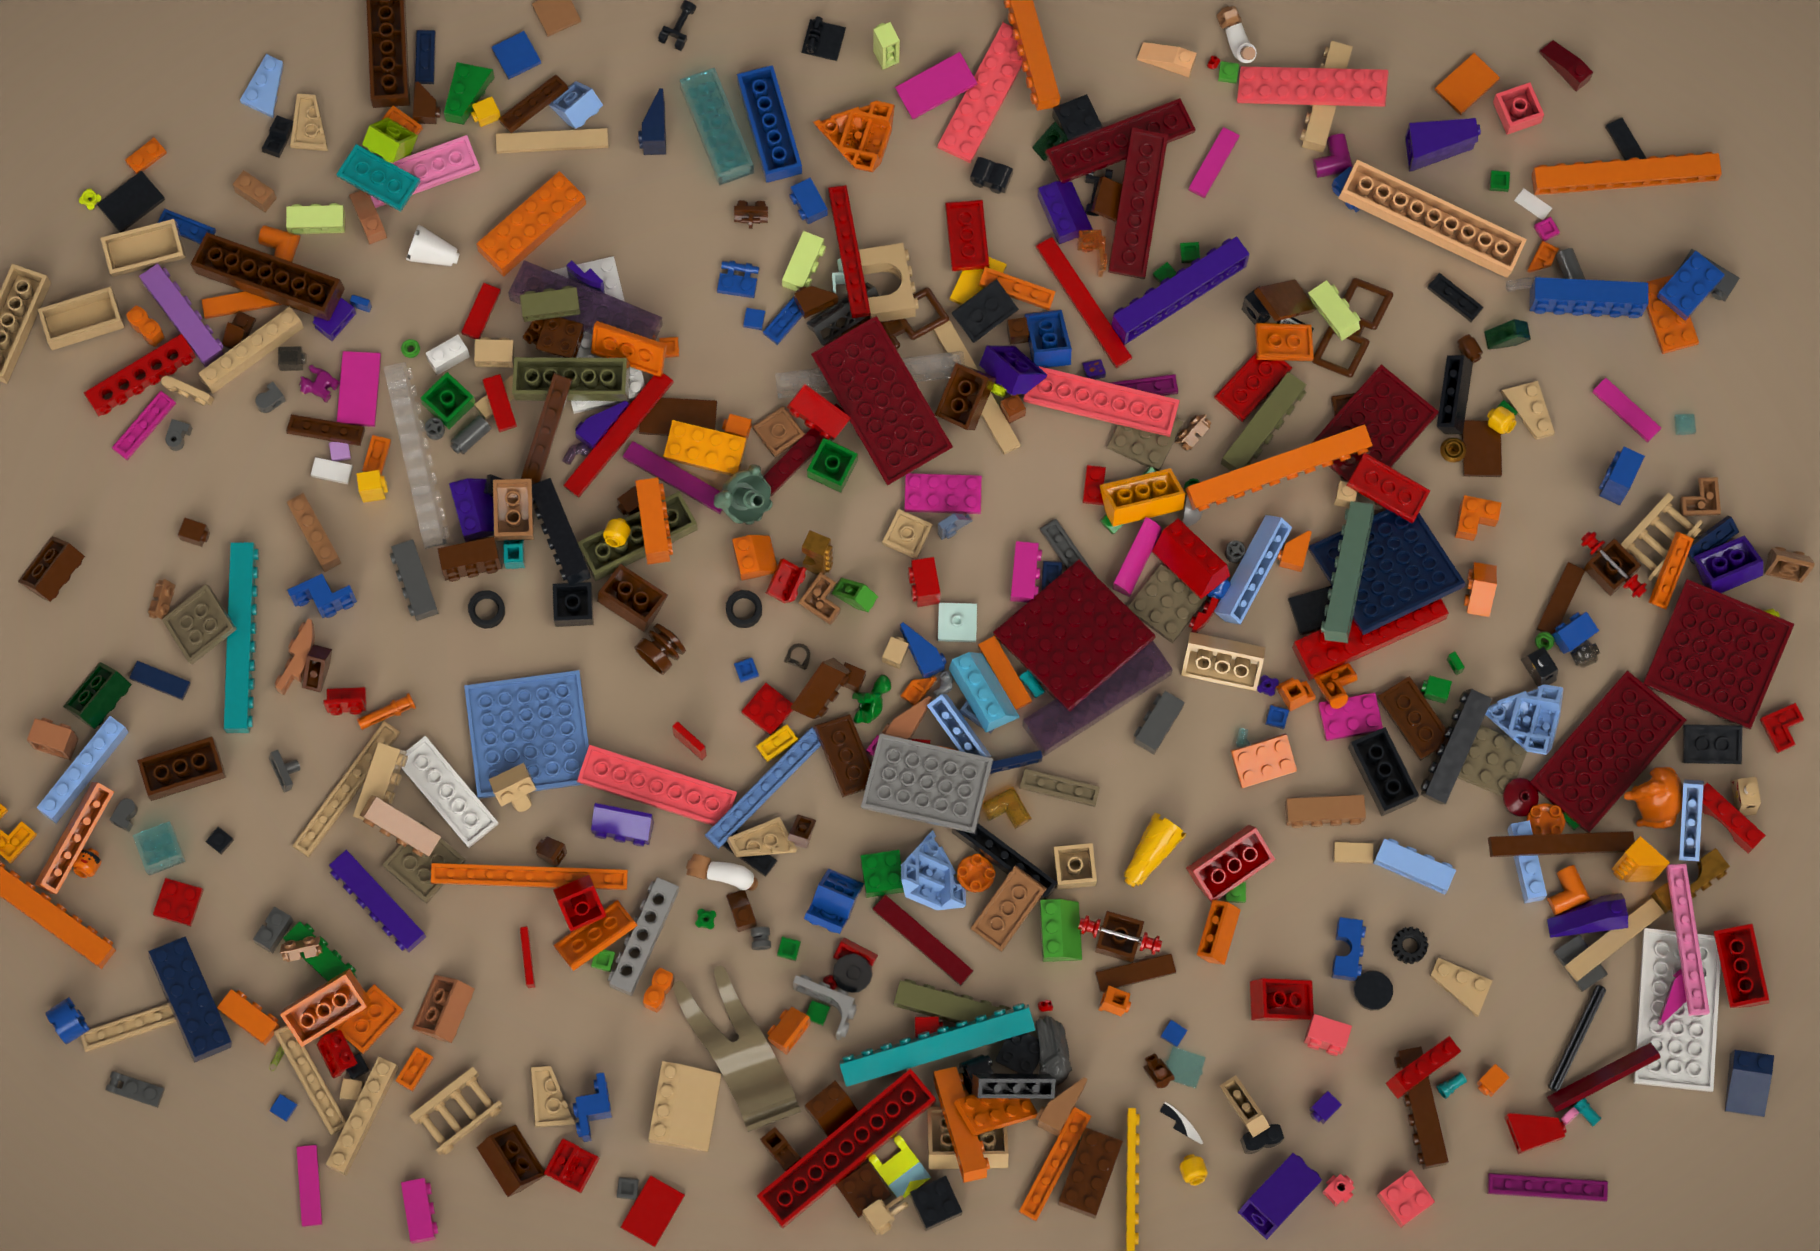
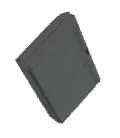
[1554,934,1608,992]

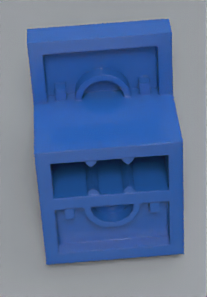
[287,574,357,618]
[804,869,864,934]
[573,1072,612,1142]

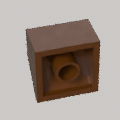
[804,1080,858,1137]

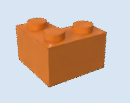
[1455,495,1502,541]
[1464,562,1497,617]

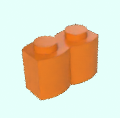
[126,305,165,347]
[643,968,674,1013]

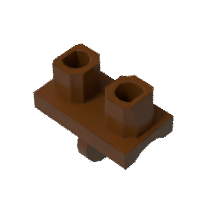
[734,200,768,229]
[523,319,545,346]
[1143,1054,1175,1088]

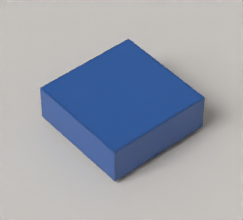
[350,295,372,313]
[743,308,765,330]
[734,658,759,683]
[1265,705,1289,729]
[1161,1020,1188,1047]
[269,1094,298,1122]

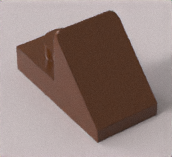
[222,311,256,349]
[787,815,816,848]

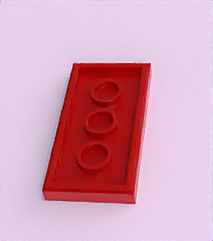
[945,200,989,271]
[1214,353,1292,422]
[1346,453,1431,523]

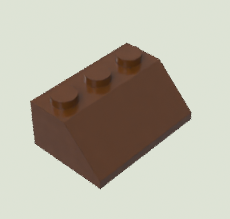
[935,363,996,430]
[18,536,85,602]
[597,564,668,632]
[790,658,852,719]
[476,1125,546,1197]

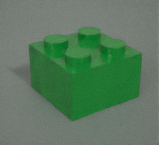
[420,372,476,430]
[807,438,858,493]
[861,850,904,898]

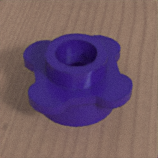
[1257,675,1279,696]

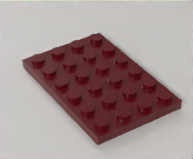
[1312,364,1439,482]

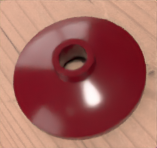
[1503,778,1539,817]

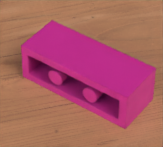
[1010,541,1042,603]
[401,1178,438,1244]

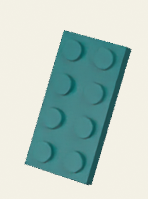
[336,144,421,212]

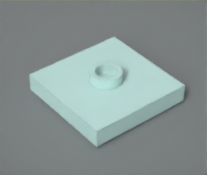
[938,603,977,642]

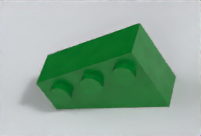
[444,62,495,125]

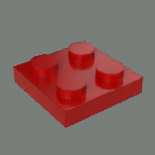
[741,683,794,736]
[153,878,204,927]

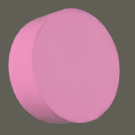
[1560,1107,1580,1126]

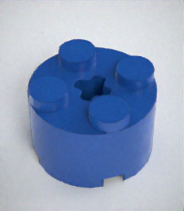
[45,997,90,1044]

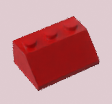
[787,384,851,441]

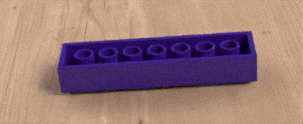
[1111,236,1250,345]

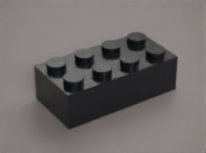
[1348,727,1419,816]

